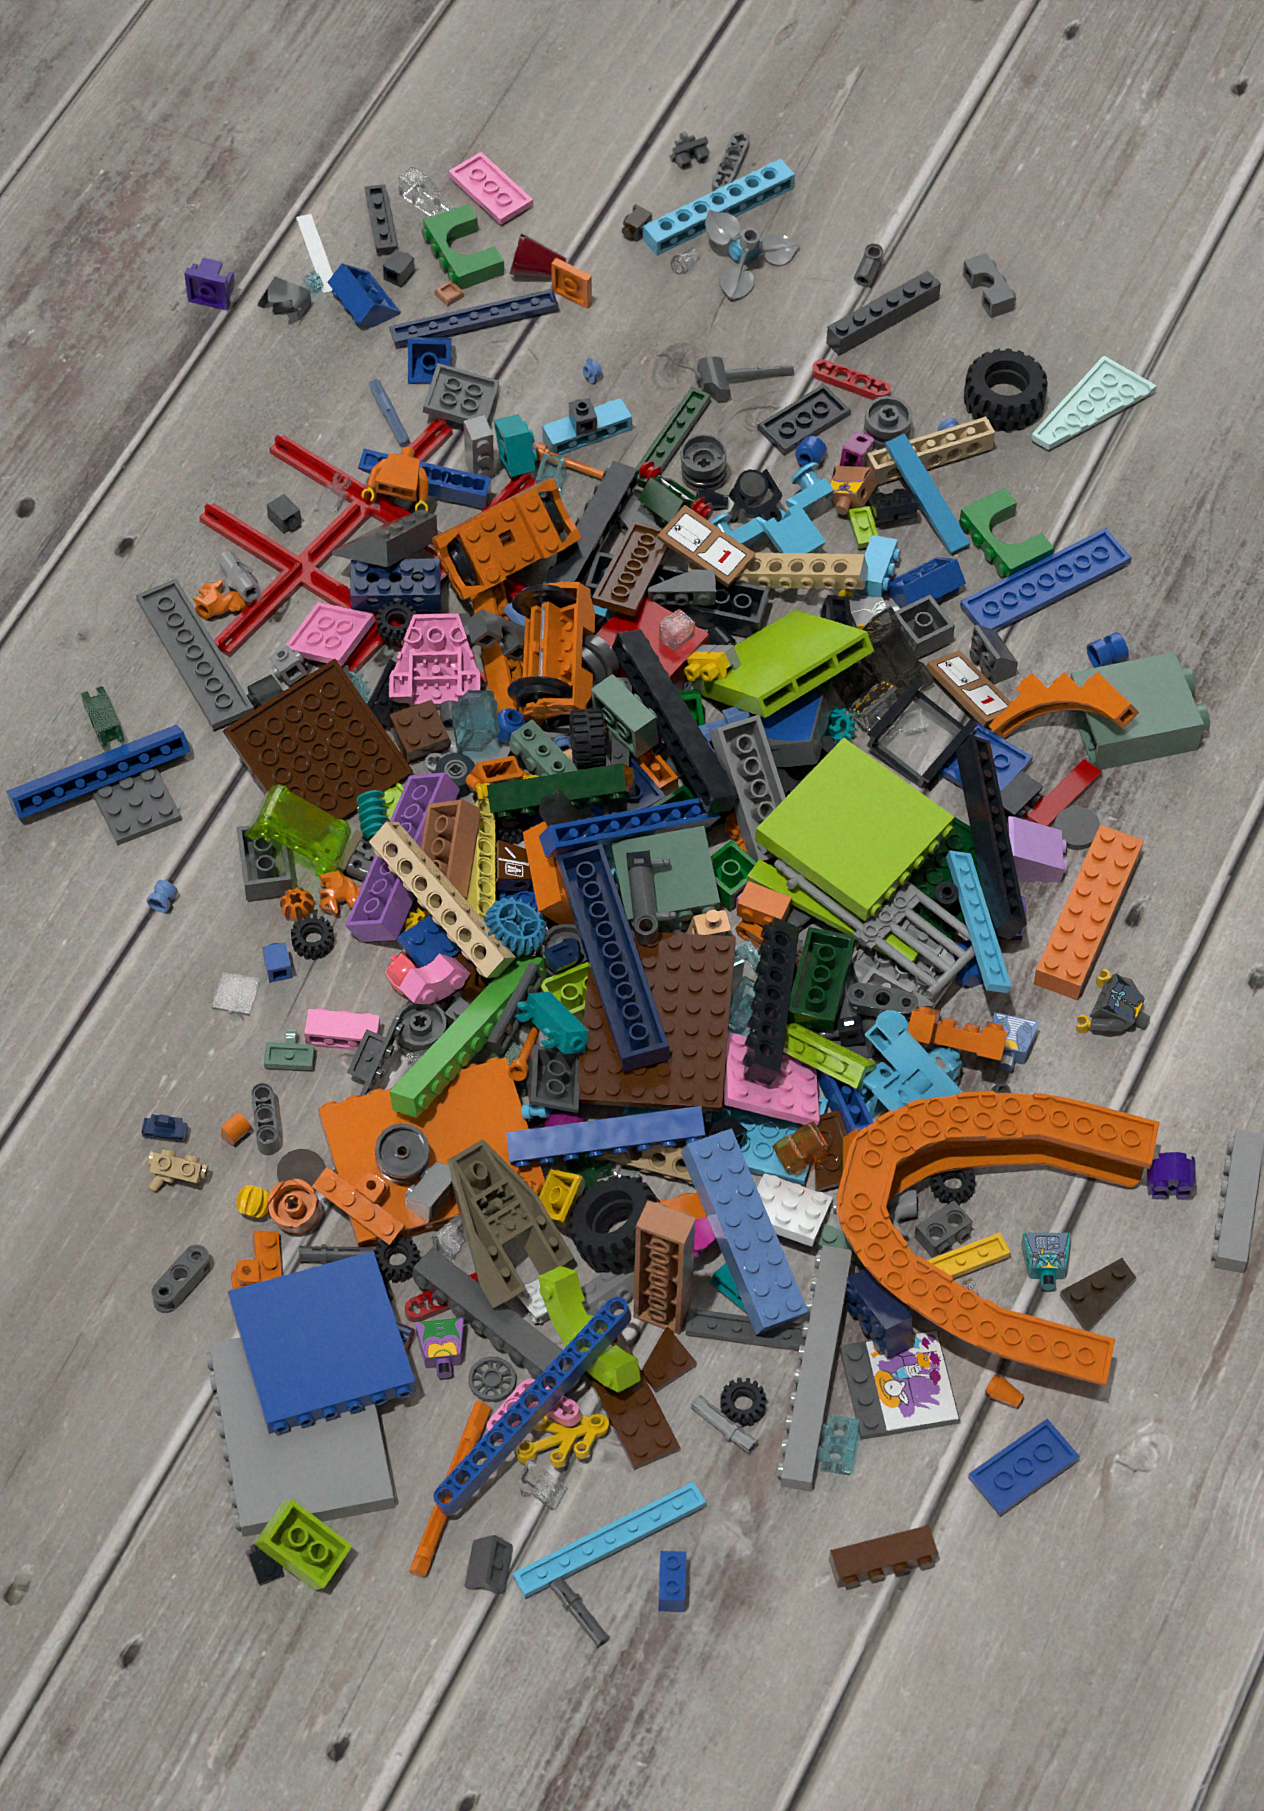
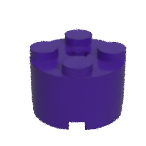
[1147,1152,1197,1200]

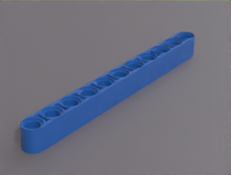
[433,1297,632,1515]

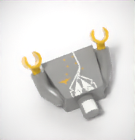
[838,589,899,644]

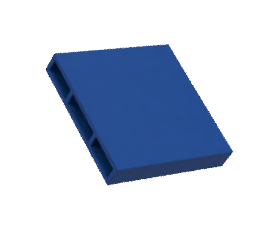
[228,1251,416,1434]

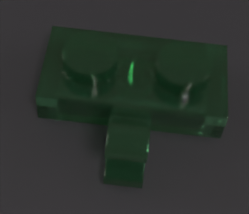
[564,1154,612,1197]

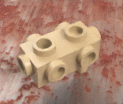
[148,1149,208,1192]

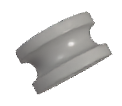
[425,753,443,774]

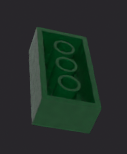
[787,927,855,1033]

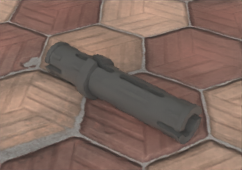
[299,1244,374,1264]
[550,1577,610,1648]

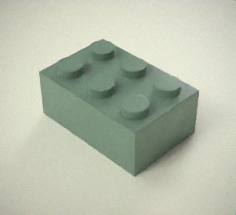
[591,674,659,758]

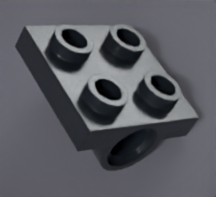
[866,489,919,524]

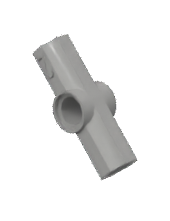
[217,550,261,602]

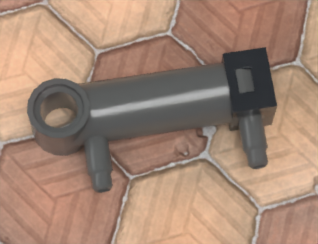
[626,850,676,945]
[819,965,865,1046]

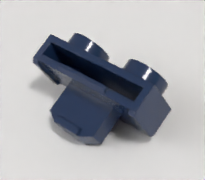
[141,1114,188,1142]

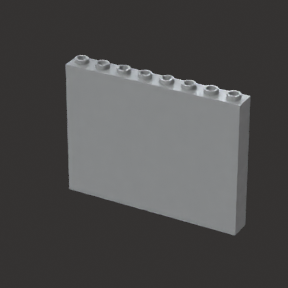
[205,1337,395,1537]

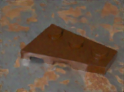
[815,1110,847,1191]

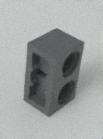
[914,1200,973,1258]

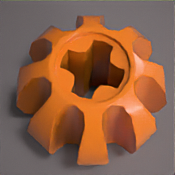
[280,887,315,922]

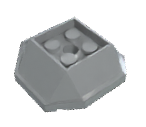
[851,917,957,1009]

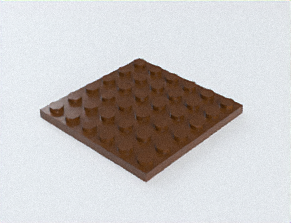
[222,659,413,846]

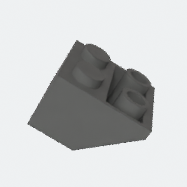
[969,625,1018,685]

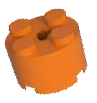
[268,1179,321,1234]

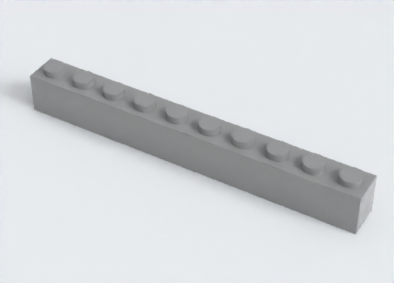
[777,1245,852,1491]

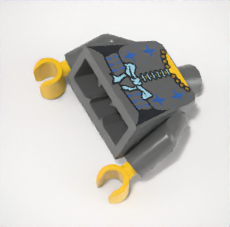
[1075,969,1150,1033]

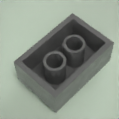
[237,821,292,900]

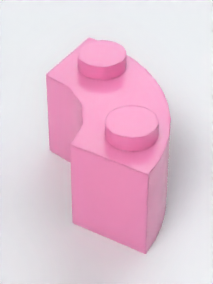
[399,954,471,1004]

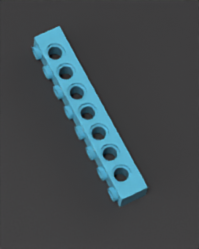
[643,159,795,256]

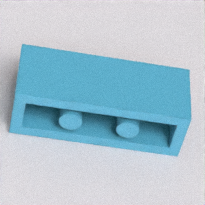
[855,535,901,597]

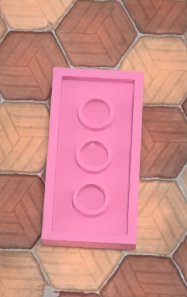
[449,152,533,225]

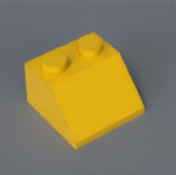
[539,1169,586,1229]

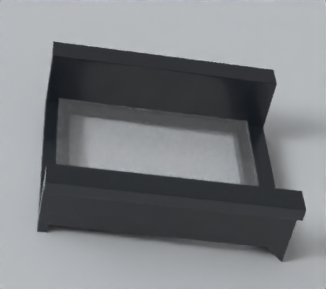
[867,678,977,788]

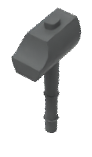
[695,356,794,403]

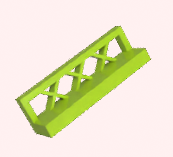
[783,1023,877,1089]

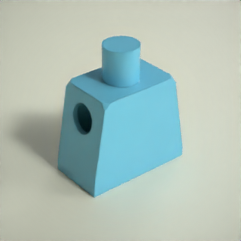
[858,1062,897,1120]

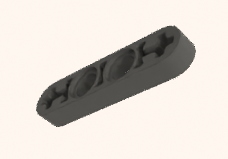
[712,131,750,192]

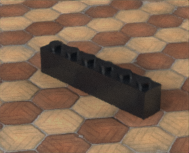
[826,270,941,356]

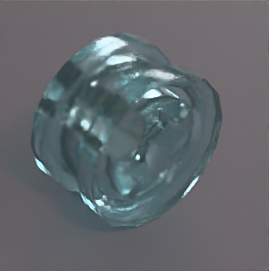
[304,271,323,293]

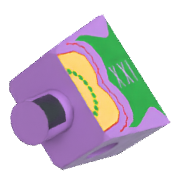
[415,1318,464,1378]

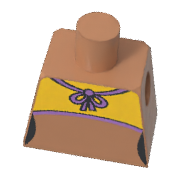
[830,466,878,515]

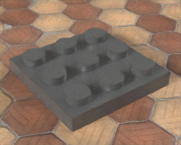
[422,363,500,424]
[91,766,182,846]

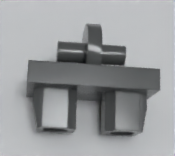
[669,132,709,168]

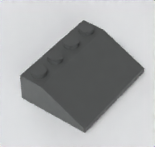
[332,510,437,567]

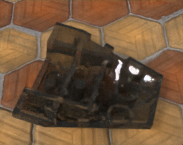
[829,606,934,712]

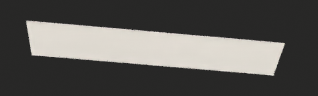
[296,214,333,293]

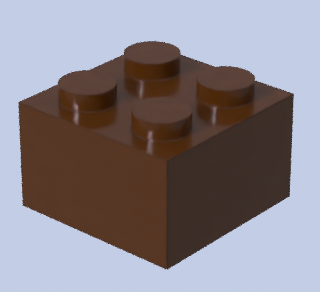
[389,699,449,764]

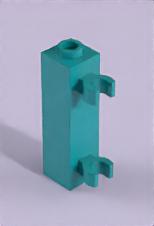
[515,992,589,1054]

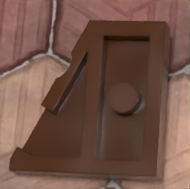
[641,1327,697,1393]

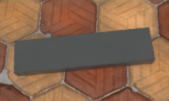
[487,962,544,1055]

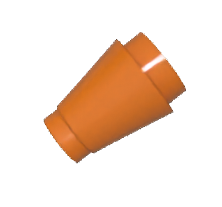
[985,1375,1024,1408]

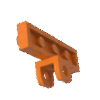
[312,1167,406,1246]
[231,1230,282,1290]

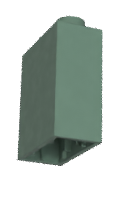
[1070,652,1210,770]

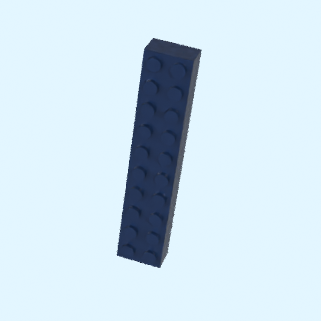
[556,844,670,1072]

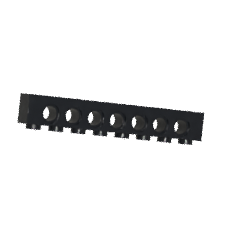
[742,917,800,1086]

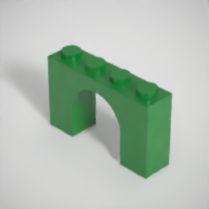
[421,204,504,290]
[959,488,1054,578]

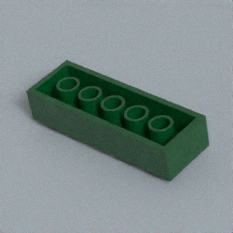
[487,763,636,821]

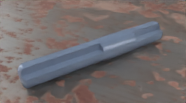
[369,379,410,447]

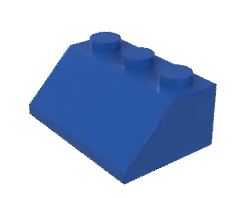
[327,263,401,327]
[886,557,966,609]

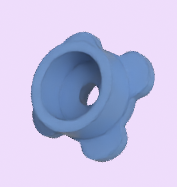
[583,358,602,383]

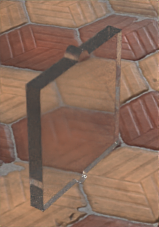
[211,972,260,1016]

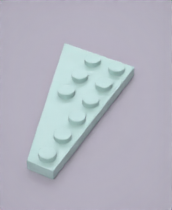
[1031,356,1157,450]

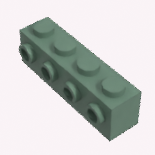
[509,719,579,808]

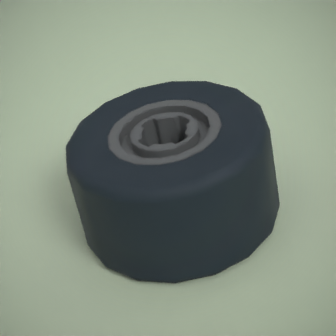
[435,753,475,798]

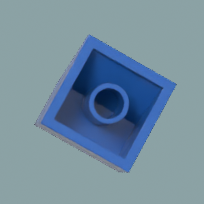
[408,337,452,383]

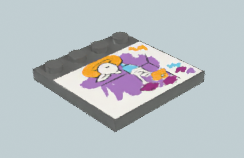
[839,1330,960,1440]

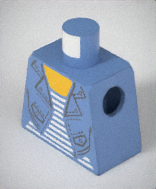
[992,1012,1039,1071]

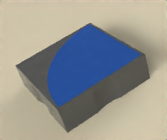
[748,688,831,767]

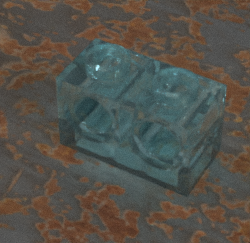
[817,1414,860,1476]

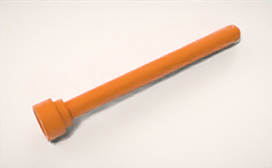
[535,443,604,480]
[508,1023,540,1081]

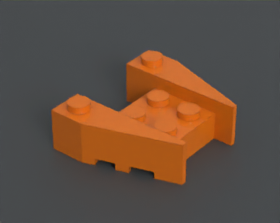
[907,1006,1008,1061]

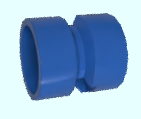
[1086,632,1129,668]

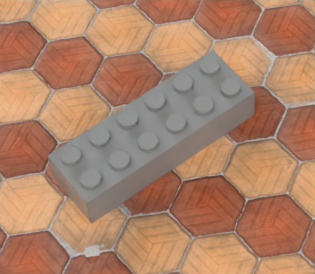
[709,715,786,862]

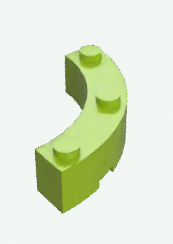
[538,1266,641,1392]

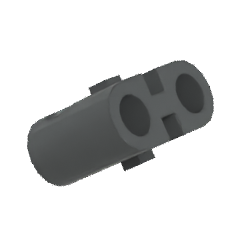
[346,840,376,881]

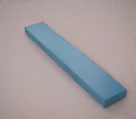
[884,434,970,555]

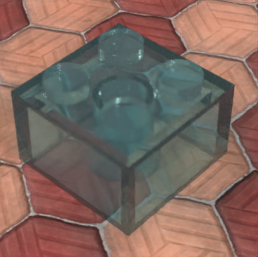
[451,690,500,752]

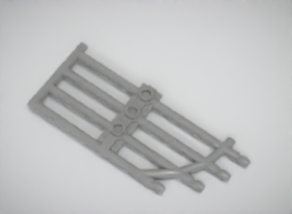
[774,860,975,998]

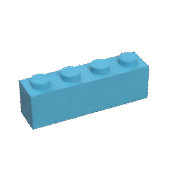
[542,398,632,455]

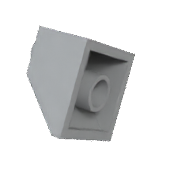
[405,1161,455,1223]

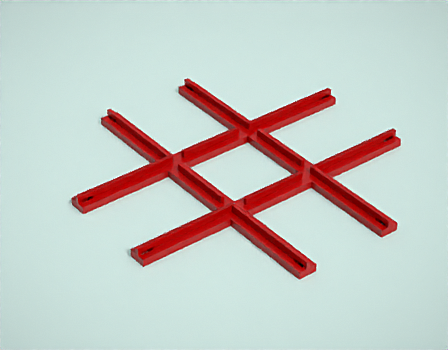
[199,418,538,692]

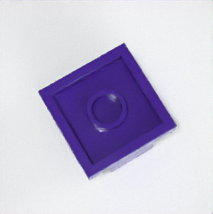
[184,258,235,311]

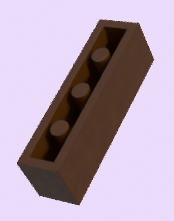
[829,1525,938,1588]

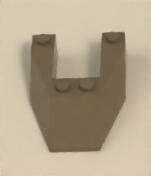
[448,1139,574,1308]

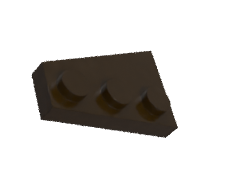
[1060,1258,1136,1332]

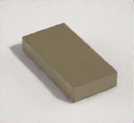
[334,830,364,873]

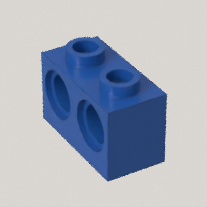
[658,1551,686,1612]

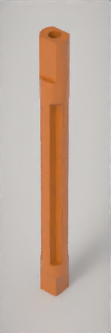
[409,1401,491,1577]

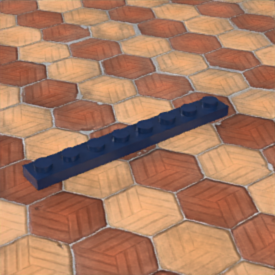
[389,289,558,347]

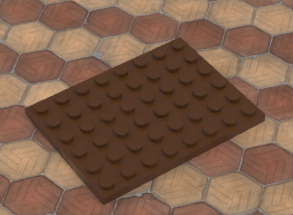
[577,931,736,1112]

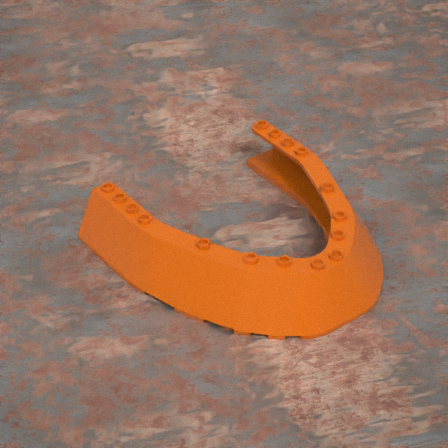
[836,1091,1160,1386]

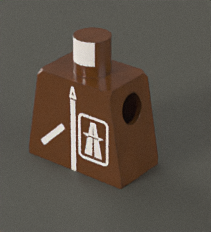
[495,840,532,891]

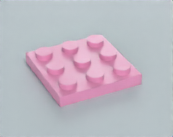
[286,602,376,667]

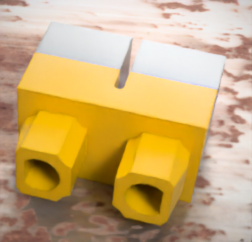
[684,645,741,681]

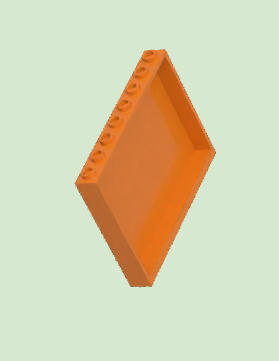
[319,1057,545,1247]

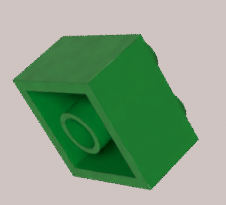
[711,840,757,910]

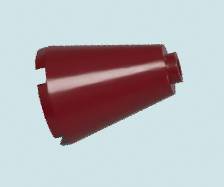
[509,234,569,278]

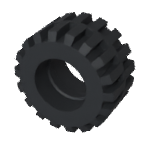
[569,708,607,767]

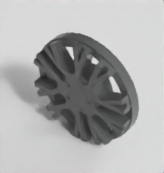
[468,1356,516,1402]

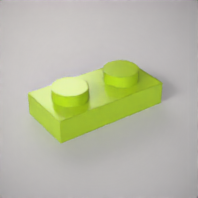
[848,506,879,549]

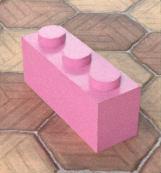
[304,1008,381,1050]

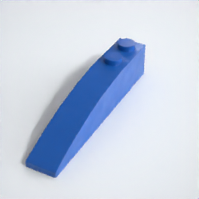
[358,449,491,509]

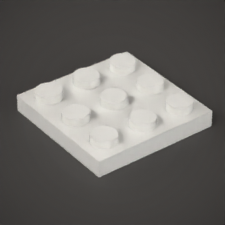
[757,1173,833,1247]

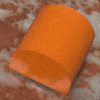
[221,1112,251,1145]

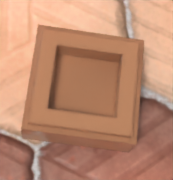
[434,280,464,307]

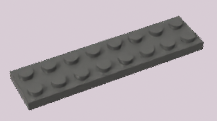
[136,579,254,730]

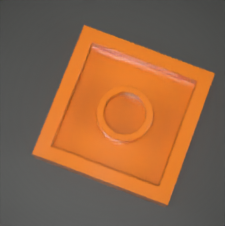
[552,258,592,309]

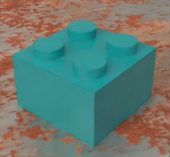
[494,414,537,477]

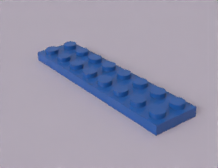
[960,528,1132,631]

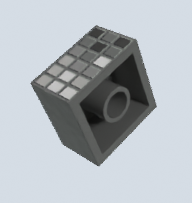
[891,595,955,660]

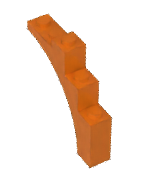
[989,672,1139,739]

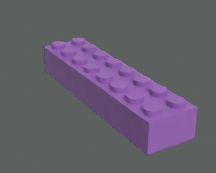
[345,772,460,942]

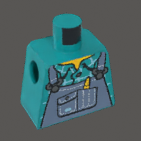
[1021,1232,1070,1290]

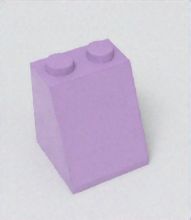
[1007,816,1067,882]

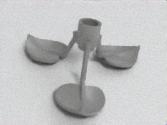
[705,210,800,299]

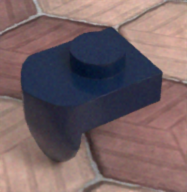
[543,938,581,973]

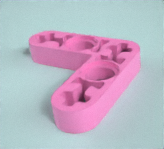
[487,1379,581,1441]

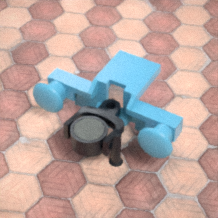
[710,462,834,553]

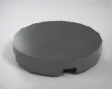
[1054,806,1100,850]

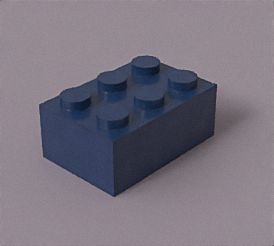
[845,1268,913,1359]

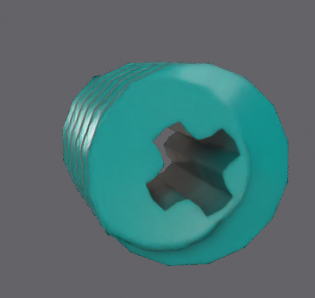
[356,790,389,842]

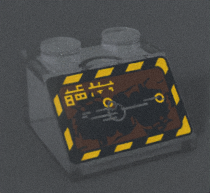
[849,680,900,734]

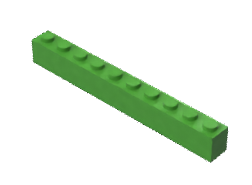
[389,953,547,1118]

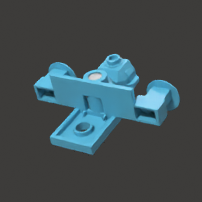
[864,1010,963,1111]

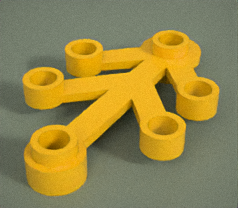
[515,1408,609,1468]

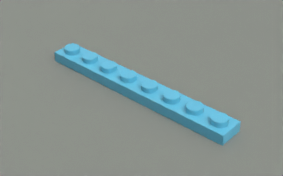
[946,851,1012,993]
[513,1481,706,1598]

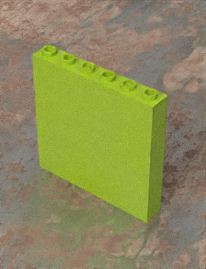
[691,609,874,718]
[755,738,954,921]

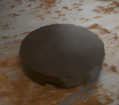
[277,1149,325,1192]

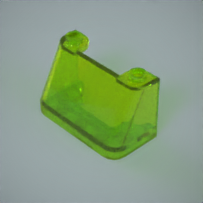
[244,784,352,878]

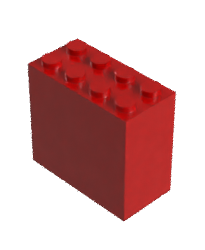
[596,597,709,696]

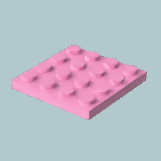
[724,1032,819,1128]

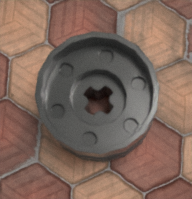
[680,434,727,492]

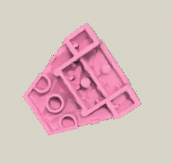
[389,614,481,708]

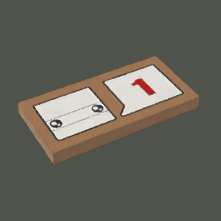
[657,505,756,587]
[926,650,1010,727]

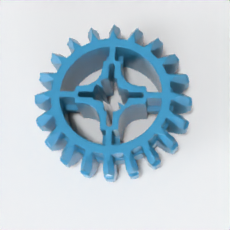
[484,897,547,957]

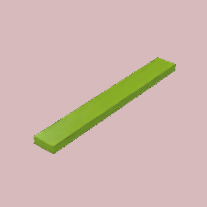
[747,859,920,963]

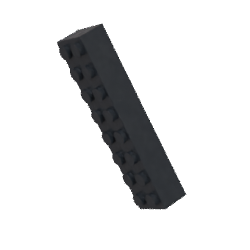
[585,551,770,637]

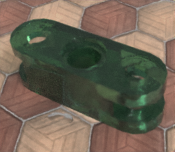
[80,686,125,749]

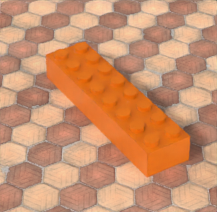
[1033,824,1144,1001]

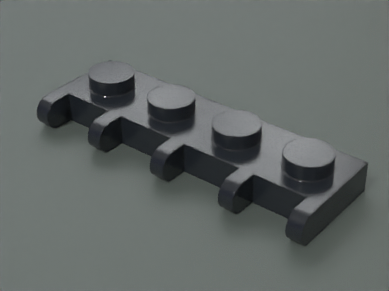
[367,659,400,731]

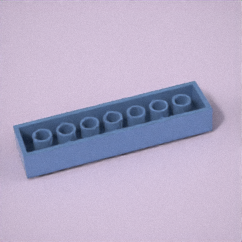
[680,1129,808,1335]

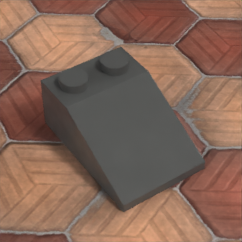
[526,1045,580,1113]

